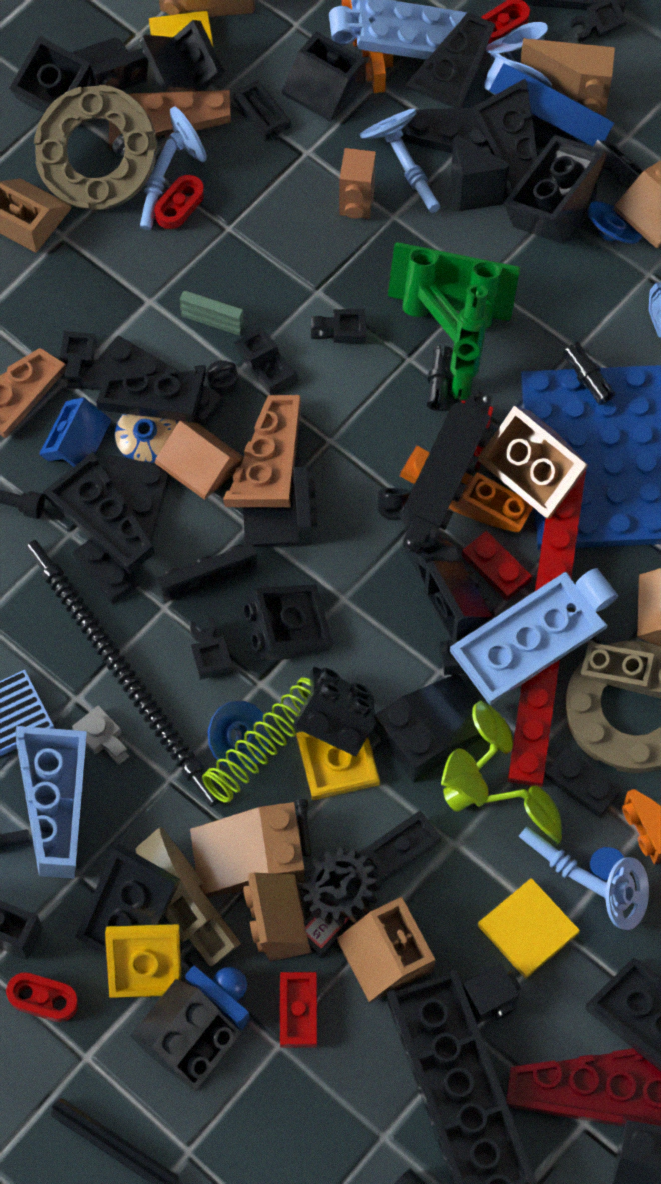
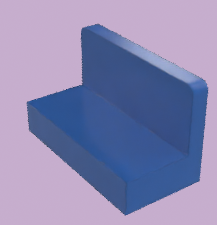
[39,397,111,467]

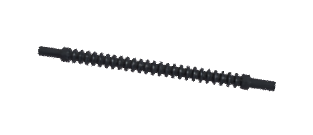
[26,540,220,807]

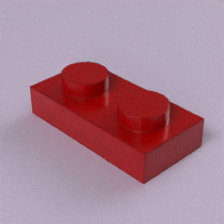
[461,531,532,601]
[280,972,317,1048]

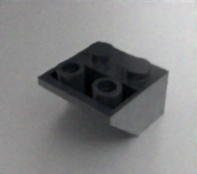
[282,31,366,122]
[130,979,241,1091]

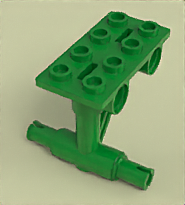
[388,242,520,400]

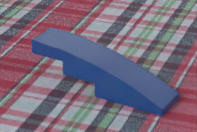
[489,63,615,147]

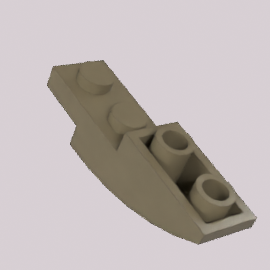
[581,642,661,698]
[135,827,241,968]

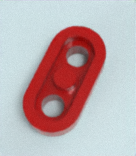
[481,0,530,44]
[154,175,204,229]
[6,972,78,1022]

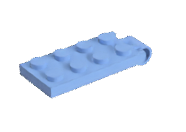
[329,0,467,60]
[450,568,618,705]

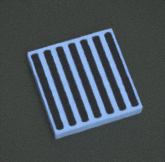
[0,670,54,756]

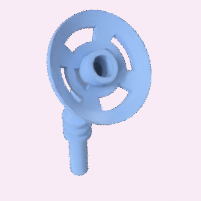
[140,106,207,230]
[360,108,440,213]
[519,826,649,930]

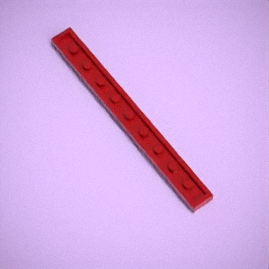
[507,470,586,787]

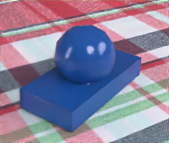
[185,965,250,1030]

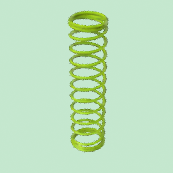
[202,677,310,802]

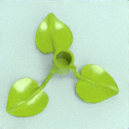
[441,700,562,845]

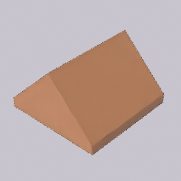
[155,421,244,500]

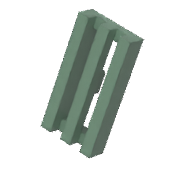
[179,291,244,336]

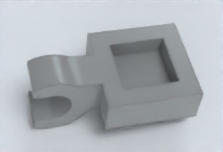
[72,705,129,765]

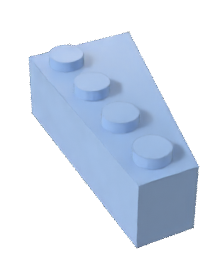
[16,726,87,879]

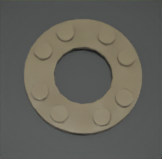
[34,85,157,211]
[565,641,661,773]

